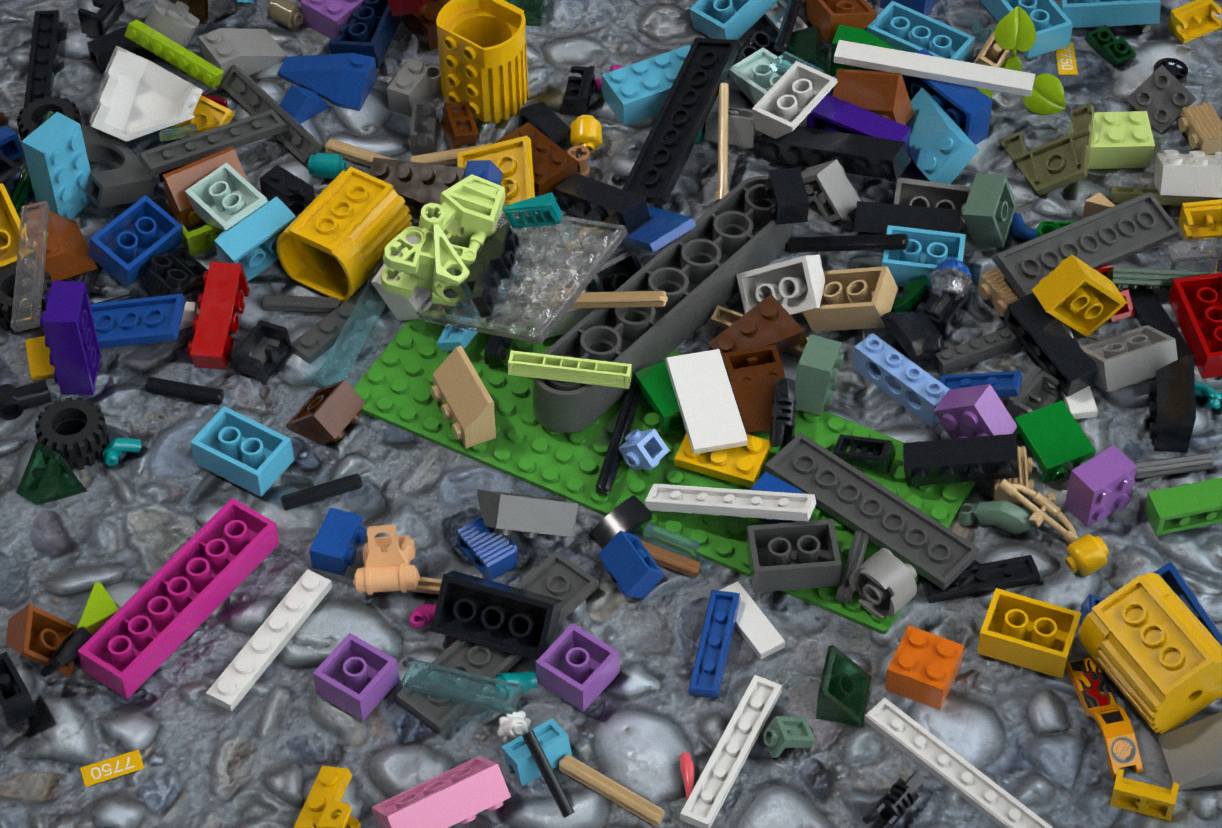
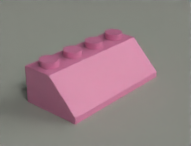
[371,756,511,828]

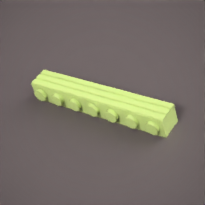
[508,350,632,389]

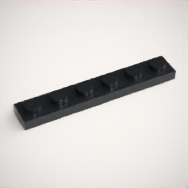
[24,10,60,108]

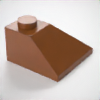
[6,604,77,677]

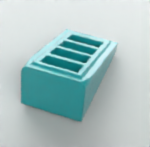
[503,192,561,229]

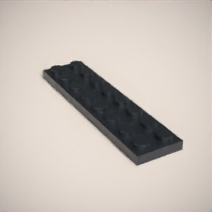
[622,38,741,204]

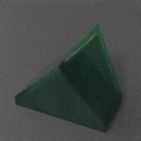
[16,442,88,505]

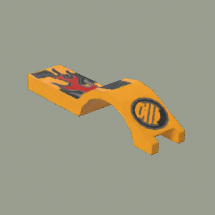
[1066,657,1143,779]

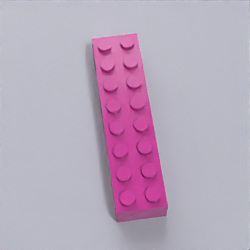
[78,498,279,699]

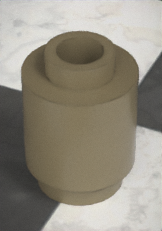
[267,0,304,29]

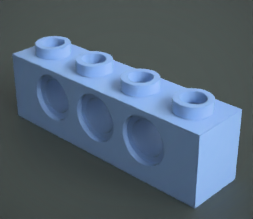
[852,333,951,427]

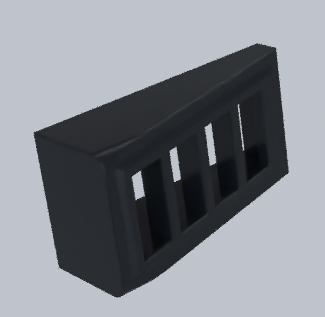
[832,434,895,474]
[40,627,93,678]

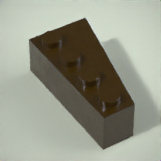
[369,157,466,210]

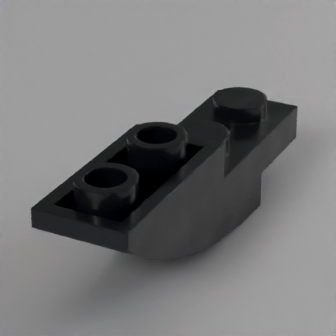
[466,223,519,318]

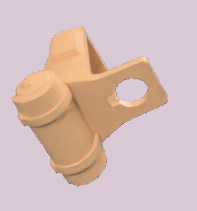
[353,525,420,595]

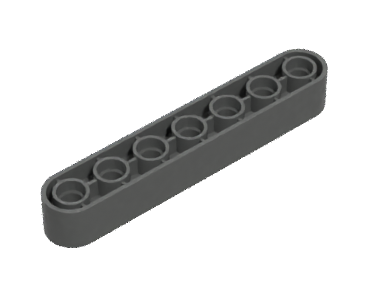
[533,176,794,433]

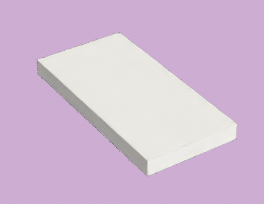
[666,349,748,455]

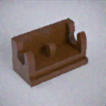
[441,102,479,150]

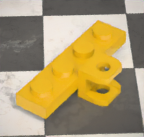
[293,766,361,828]

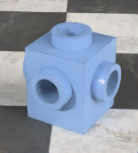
[618,428,670,471]

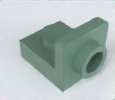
[763,716,816,758]

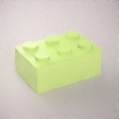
[1068,111,1155,169]

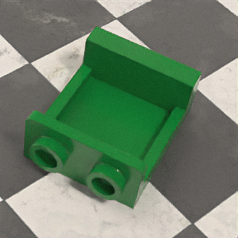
[634,354,685,435]
[1012,400,1096,484]

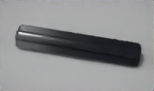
[145,377,224,405]
[281,474,362,511]

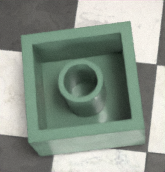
[961,173,1017,247]
[794,334,844,416]

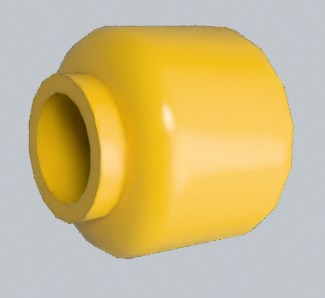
[570,115,603,153]
[1065,534,1110,576]

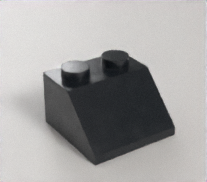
[578,248,642,292]

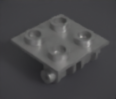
[1126,65,1197,134]

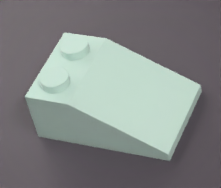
[728,47,791,106]
[185,162,268,231]

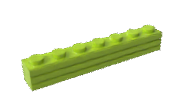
[124,19,224,89]

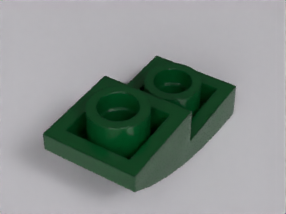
[1084,25,1137,66]
[891,276,928,313]

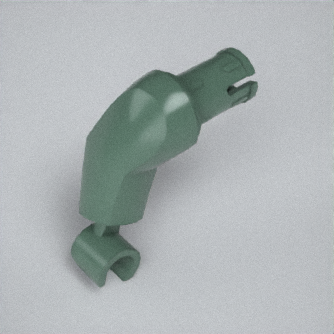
[958,498,1041,534]

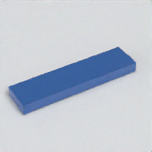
[688,590,741,699]

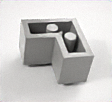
[801,159,861,222]

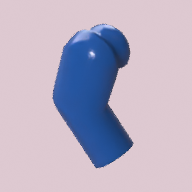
[1009,212,1037,241]

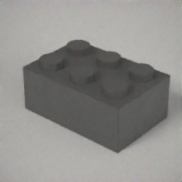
[746,519,842,593]

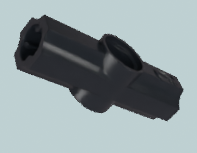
[0,380,52,420]

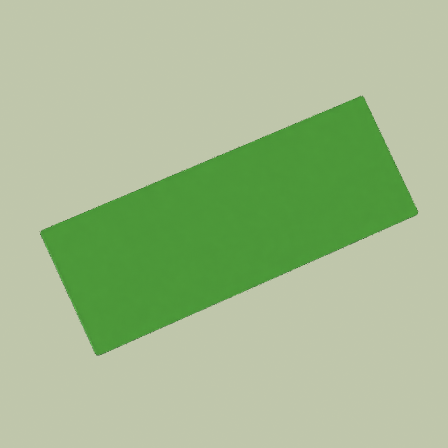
[353,269,976,634]

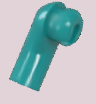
[1195,382,1222,409]
[102,438,141,466]

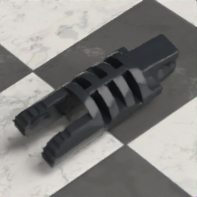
[769,378,797,448]
[862,771,926,828]

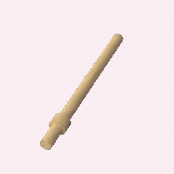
[715,83,729,203]

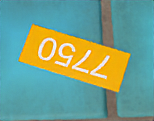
[1055,42,1078,75]
[80,749,145,787]

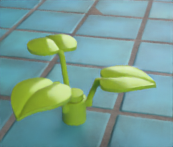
[975,6,1066,115]

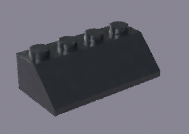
[431,571,563,660]

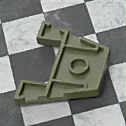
[999,103,1095,196]

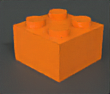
[885,625,965,710]

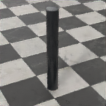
[522,730,575,818]

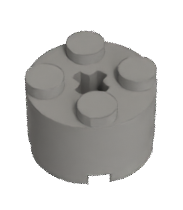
[144,0,200,48]
[849,548,917,619]

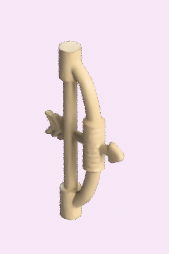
[998,478,1080,544]

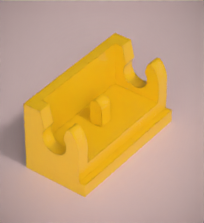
[1167,0,1222,44]
[1178,199,1222,241]
[1109,768,1179,821]

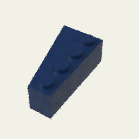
[328,0,403,68]

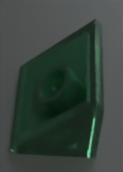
[782,25,829,75]
[816,645,872,726]

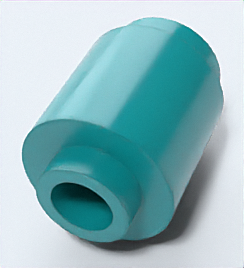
[308,153,347,179]

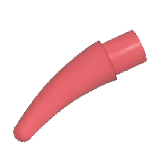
[679,752,695,800]

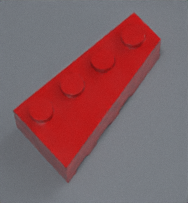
[188,261,250,370]

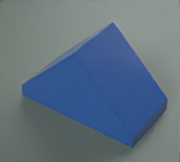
[280,85,329,124]

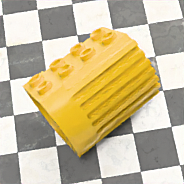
[436,0,529,123]
[276,167,412,303]
[1079,573,1222,734]

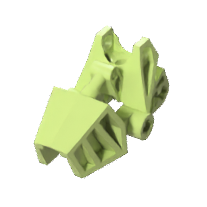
[381,174,506,307]

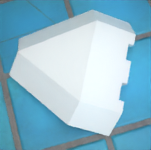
[90,46,203,142]

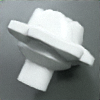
[497,710,531,744]

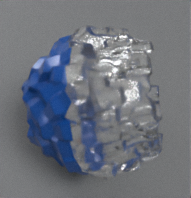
[930,257,972,300]

